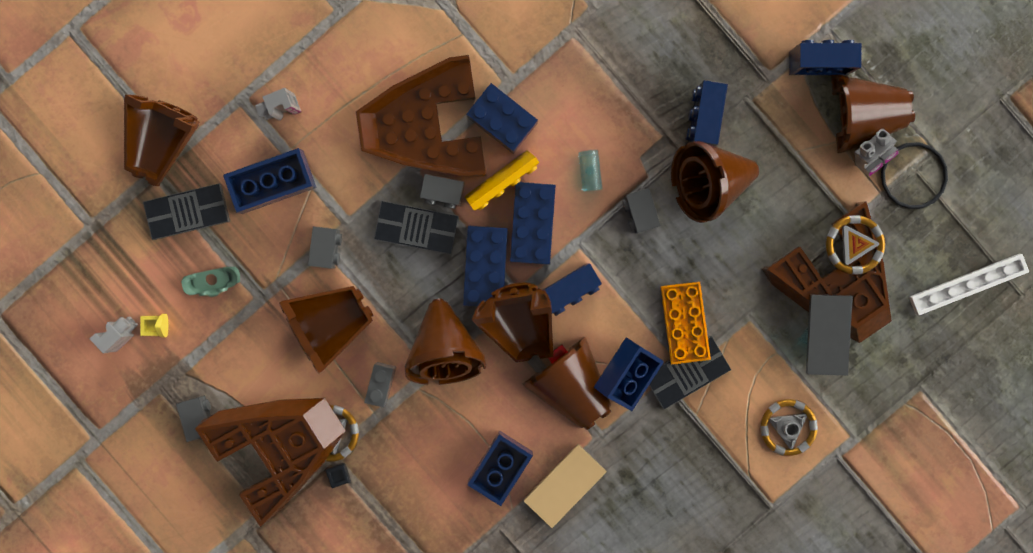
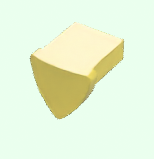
[140,314,169,338]

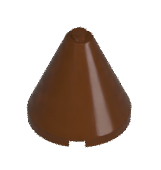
[671,141,759,223]
[405,298,486,385]

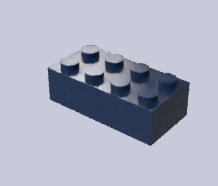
[223,148,317,214]
[510,182,556,265]
[463,226,508,306]

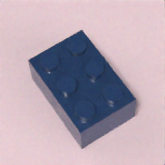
[789,40,862,75]
[685,80,728,146]
[466,83,538,154]
[543,263,602,316]
[594,337,664,411]
[467,431,533,506]

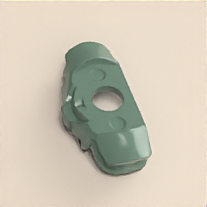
[181,267,240,297]

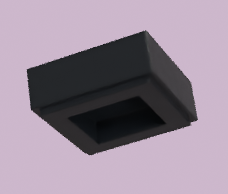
[325,463,351,488]

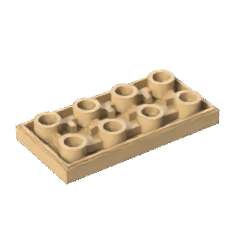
[524,444,607,528]

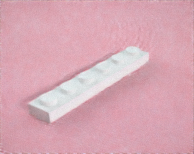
[909,254,1029,315]

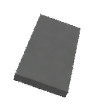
[806,294,853,376]

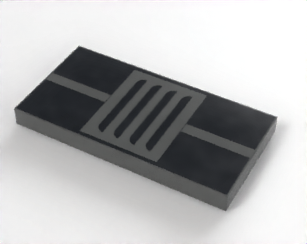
[143,183,230,240]
[374,201,459,255]
[649,336,731,410]

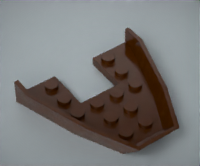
[356,55,486,177]
[762,201,892,343]
[195,398,346,527]

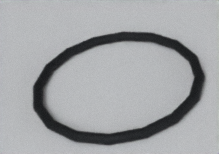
[881,142,948,209]

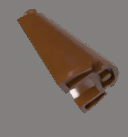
[831,74,915,153]
[124,95,200,186]
[472,283,553,363]
[279,286,373,373]
[522,337,611,430]

